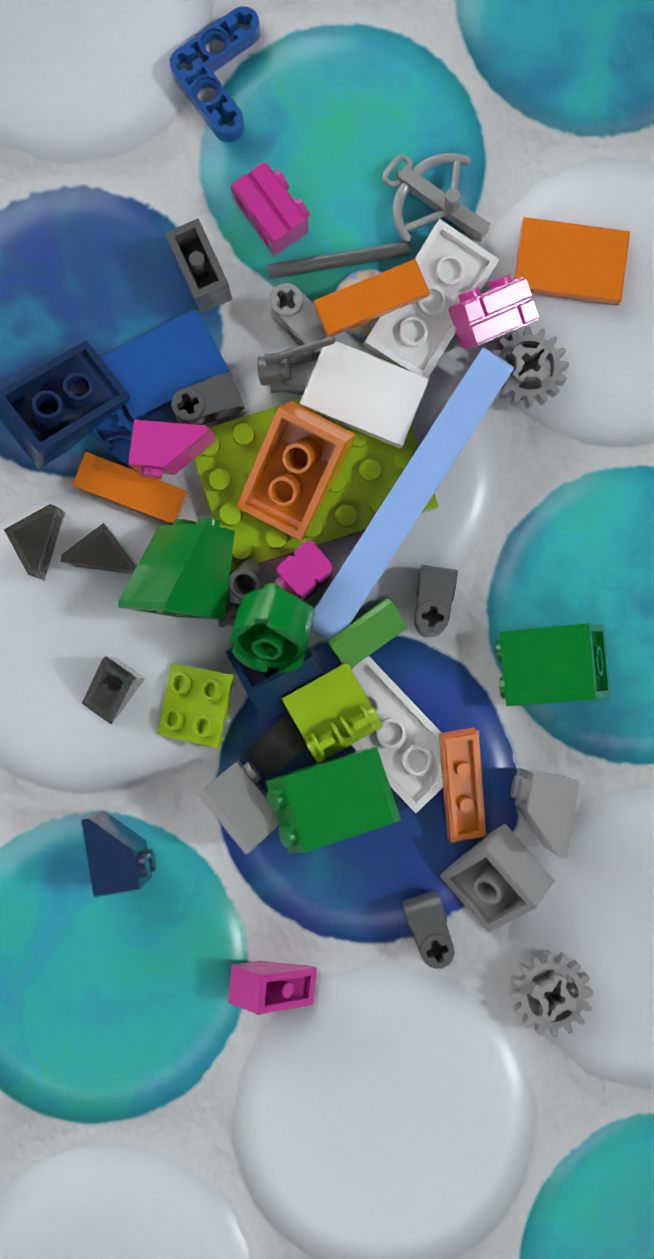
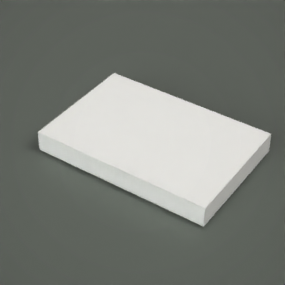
[299,337,429,449]

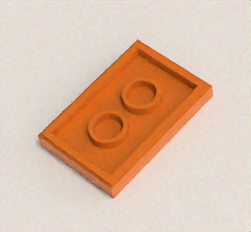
[514,217,630,305]

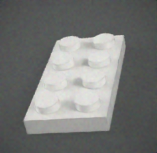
[363,219,499,378]
[351,656,443,813]

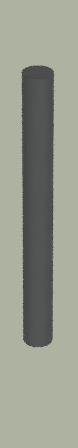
[267,241,410,279]

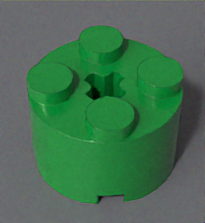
[229,583,315,673]

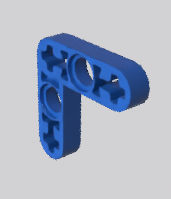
[170,6,260,142]

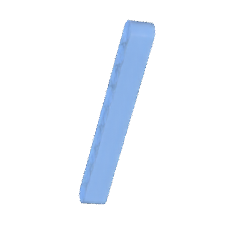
[312,347,514,641]

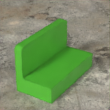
[326,599,407,668]

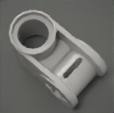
[270,283,327,355]

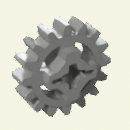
[492,326,569,409]
[509,950,594,1037]

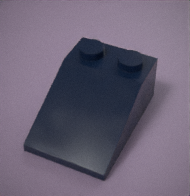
[0,340,130,469]

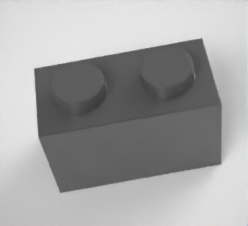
[165,218,233,314]

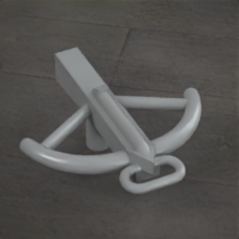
[382,153,491,243]

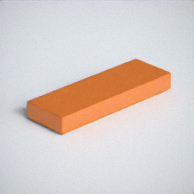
[313,259,430,338]
[72,452,188,525]
[439,727,486,843]

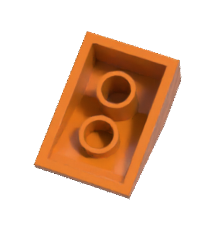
[236,401,356,541]

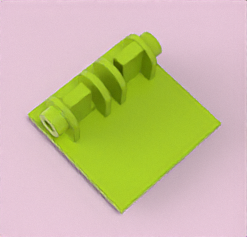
[281,662,383,763]
[157,663,236,749]

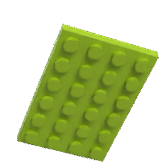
[195,399,438,573]

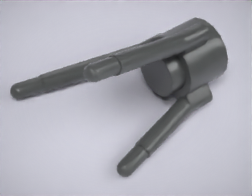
[257,337,336,395]

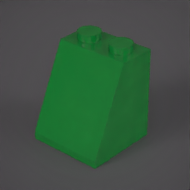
[118,518,235,620]
[496,623,611,706]
[266,746,401,854]

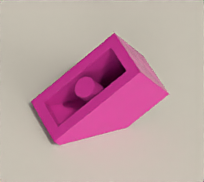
[128,420,216,479]
[228,961,317,1015]

